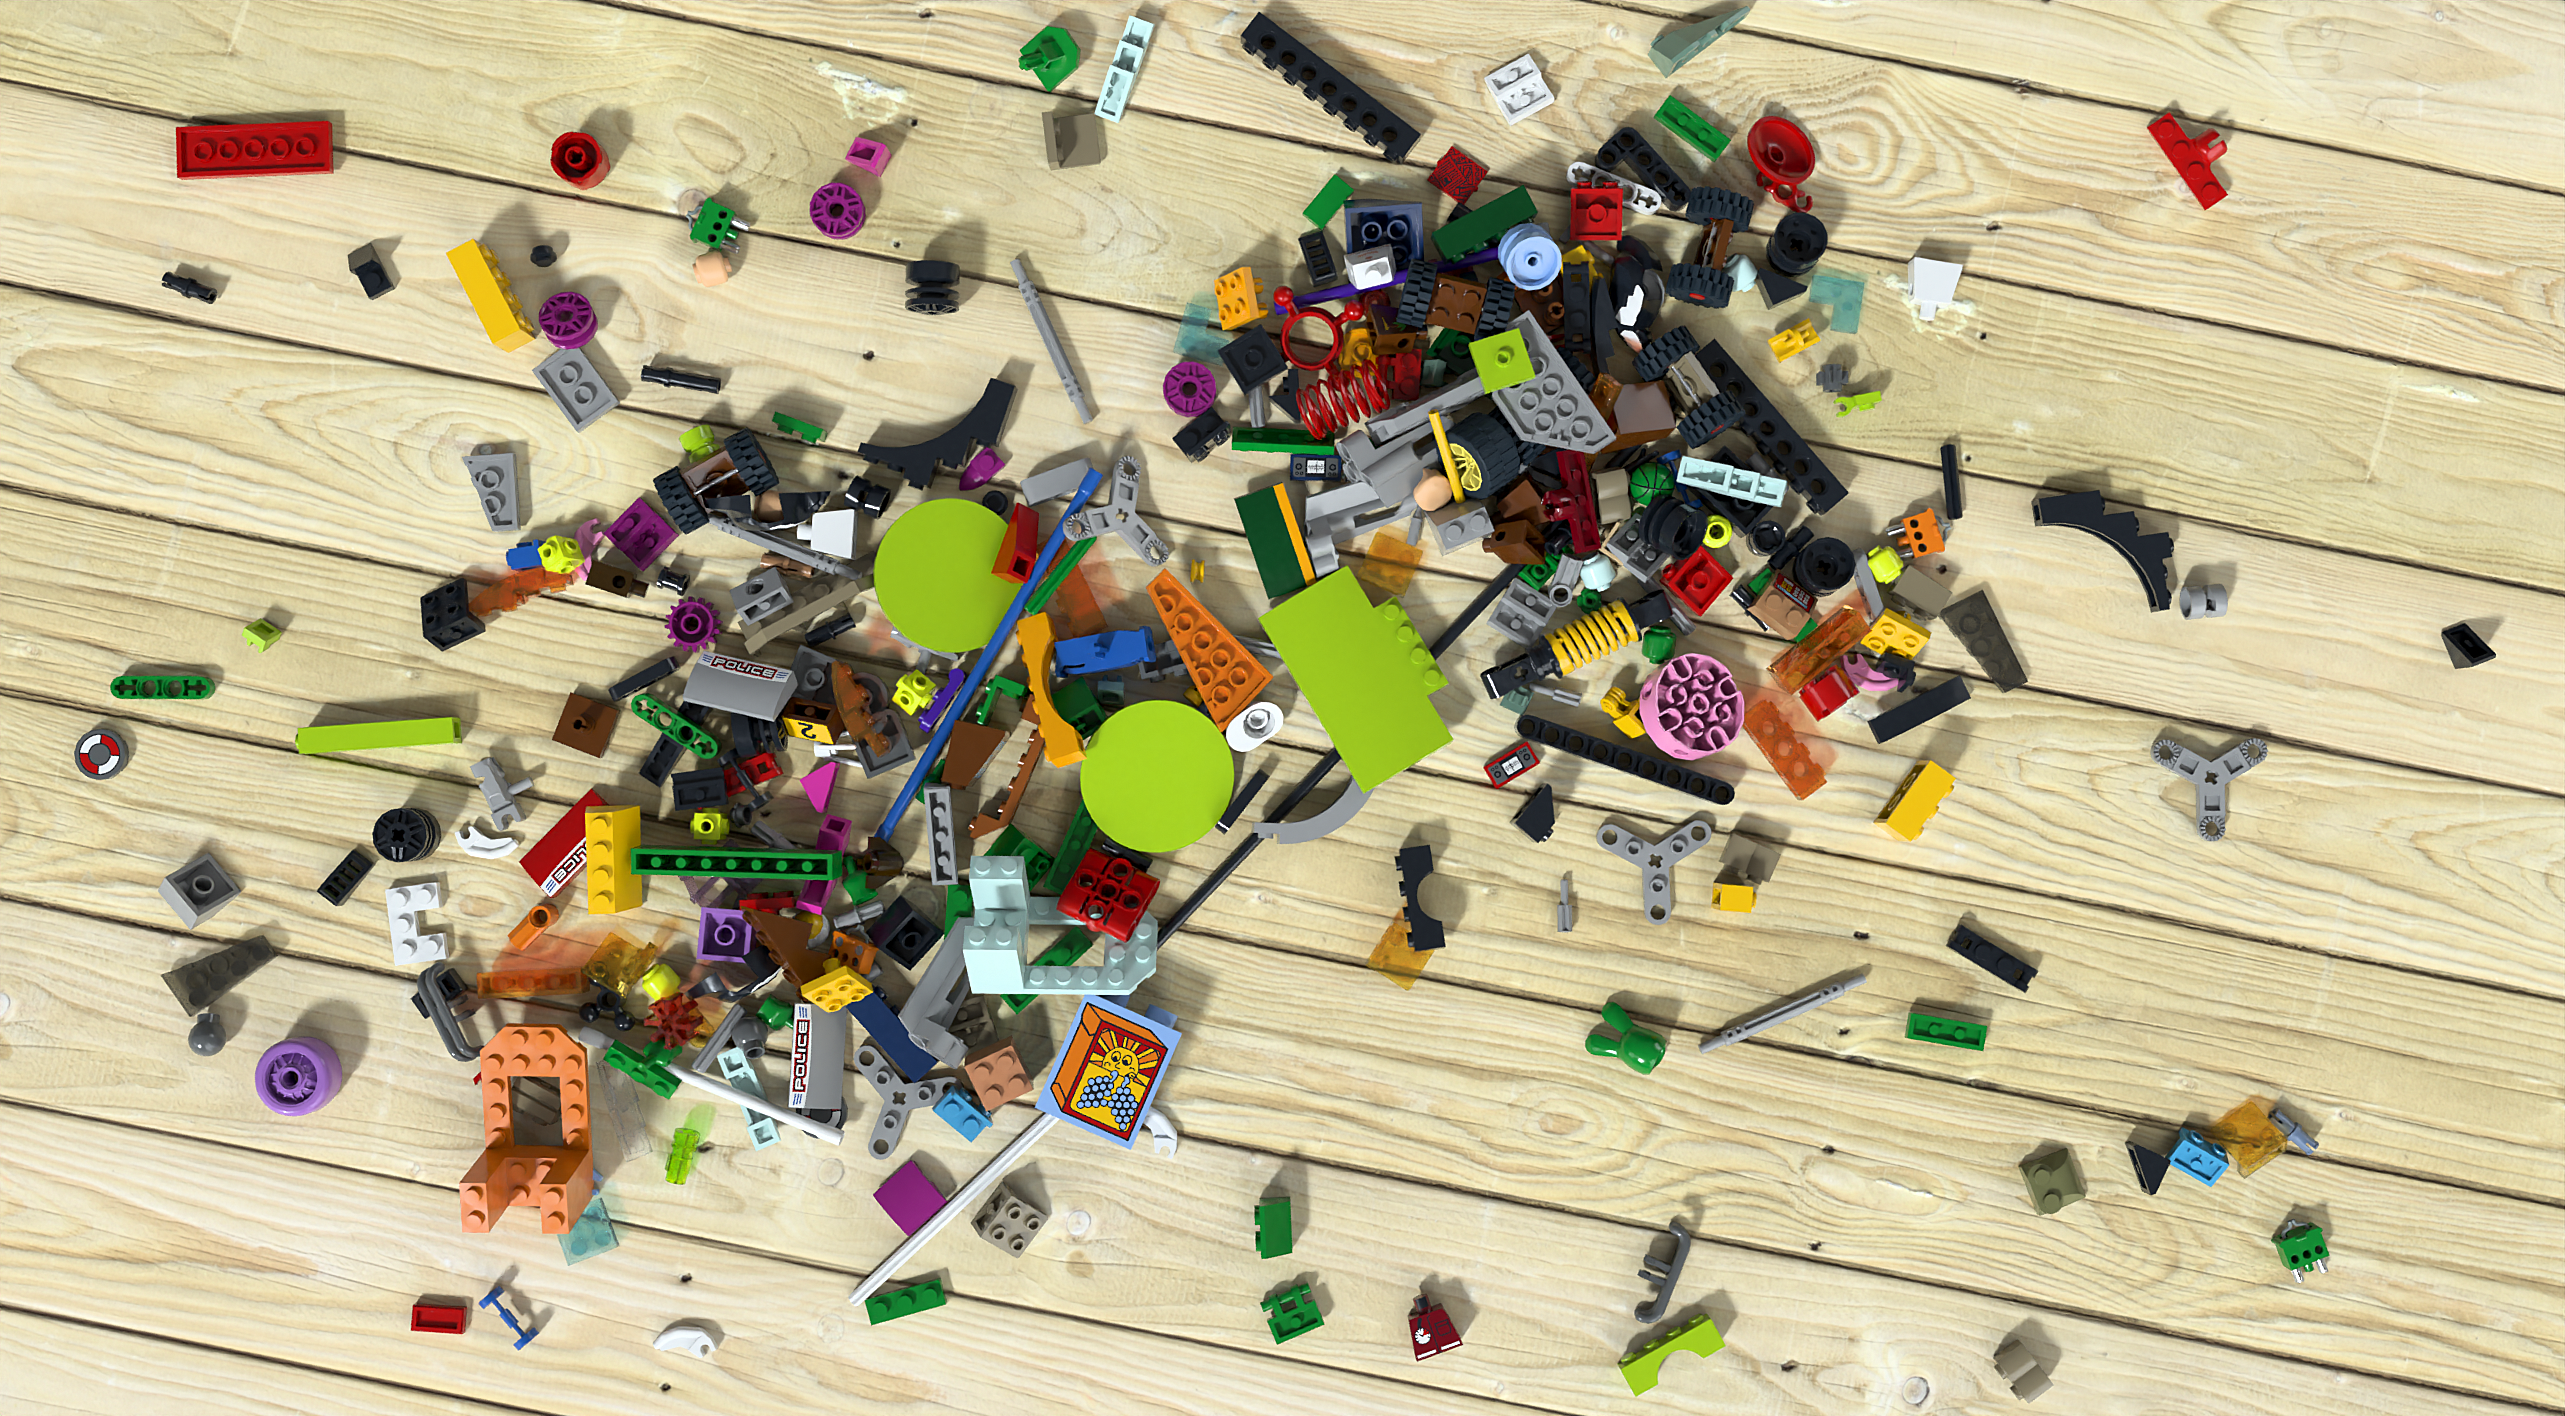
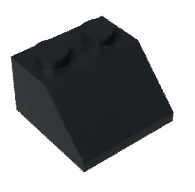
[1509,783,1555,843]
[866,895,944,971]

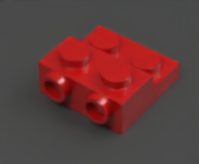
[1570,181,1623,240]
[1659,545,1733,617]

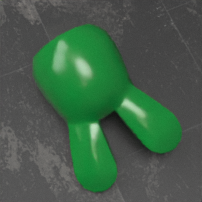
[1585,1002,1667,1075]

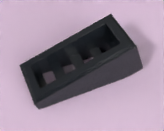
[1298,231,1338,287]
[317,849,374,906]
[410,968,469,1019]

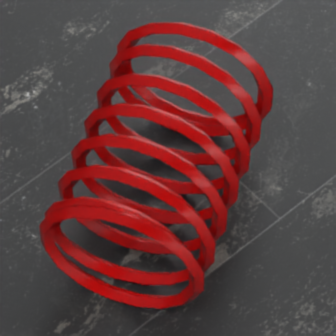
[1296,358,1390,440]

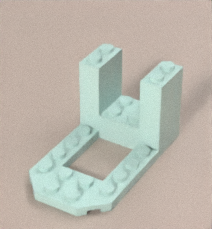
[963,856,1158,995]

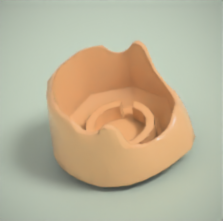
[1413,468,1453,511]

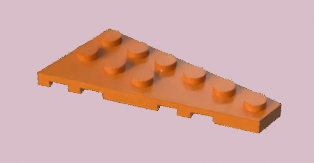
[1146,568,1273,732]

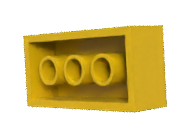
[446,239,535,353]

